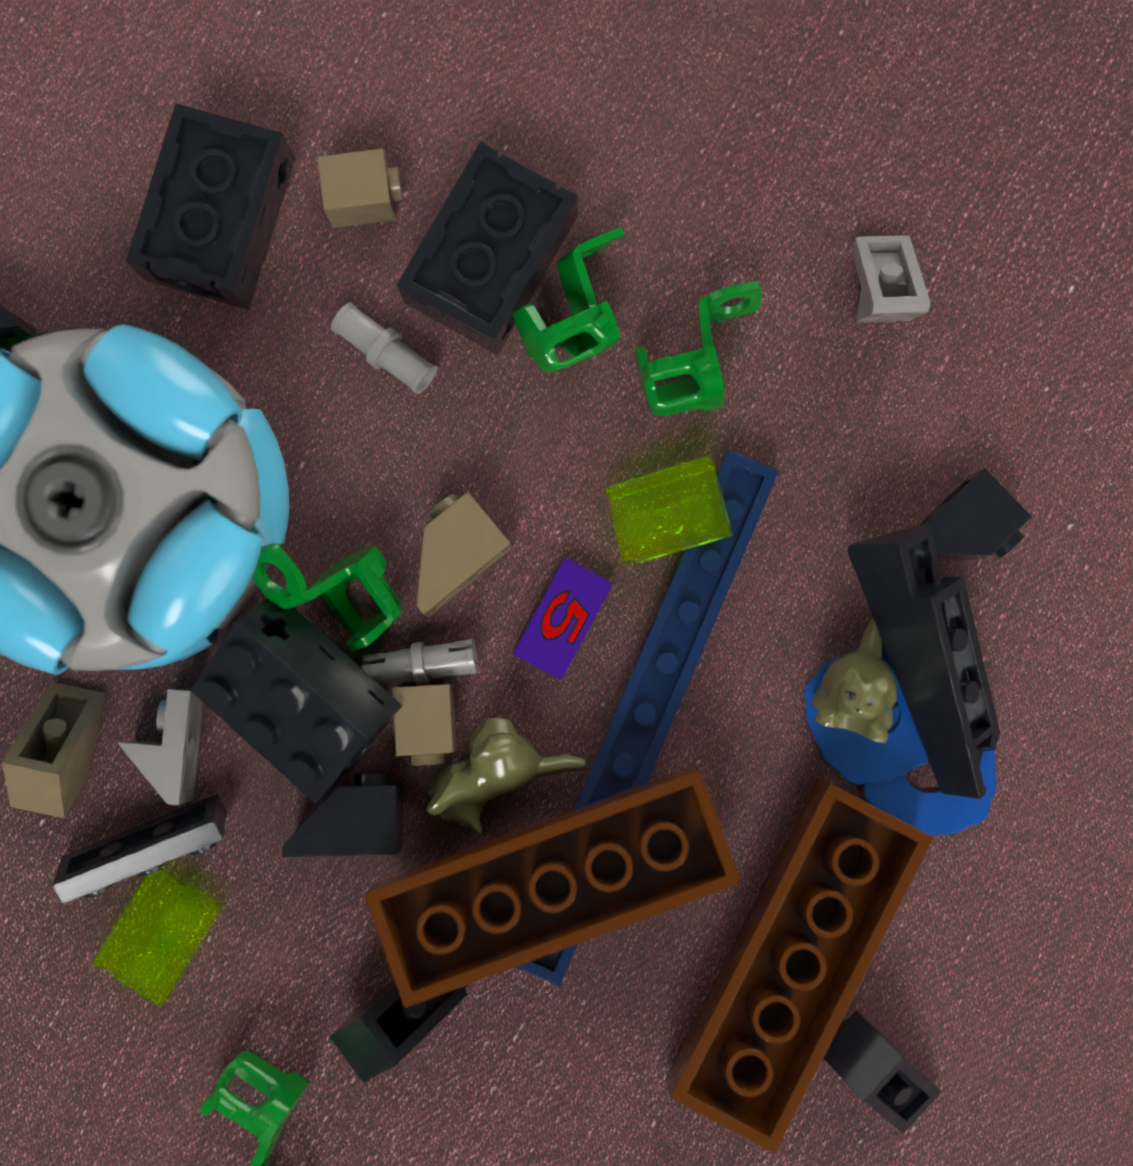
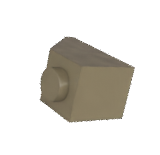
[416,492,513,617]
[2,682,105,819]

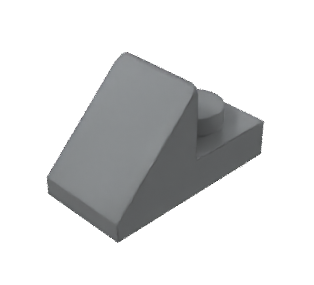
[853,235,931,323]
[118,689,203,805]

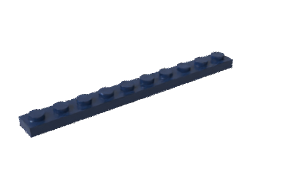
[516,449,779,987]

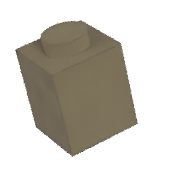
[317,148,403,228]
[393,684,457,766]

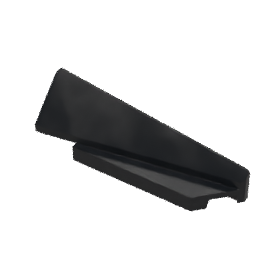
[847,524,1000,799]

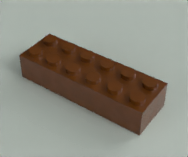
[364,766,742,1008]
[666,779,934,1154]

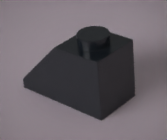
[919,468,1032,560]
[282,772,403,857]
[329,980,468,1083]
[823,1010,942,1133]

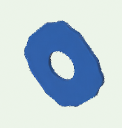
[804,644,929,784]
[863,705,997,835]

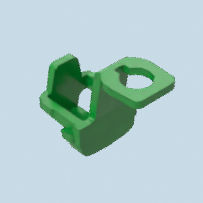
[513,227,625,373]
[635,281,762,416]
[252,543,401,652]
[199,1051,311,1166]

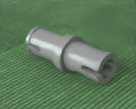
[331,302,438,395]
[362,638,478,687]

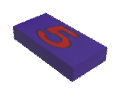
[513,558,613,681]

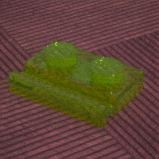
[605,455,733,566]
[92,866,225,1007]

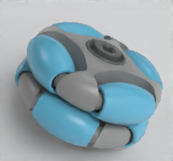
[0,325,290,675]

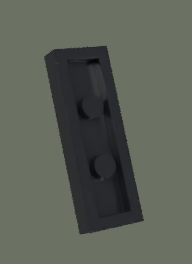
[52,794,227,904]

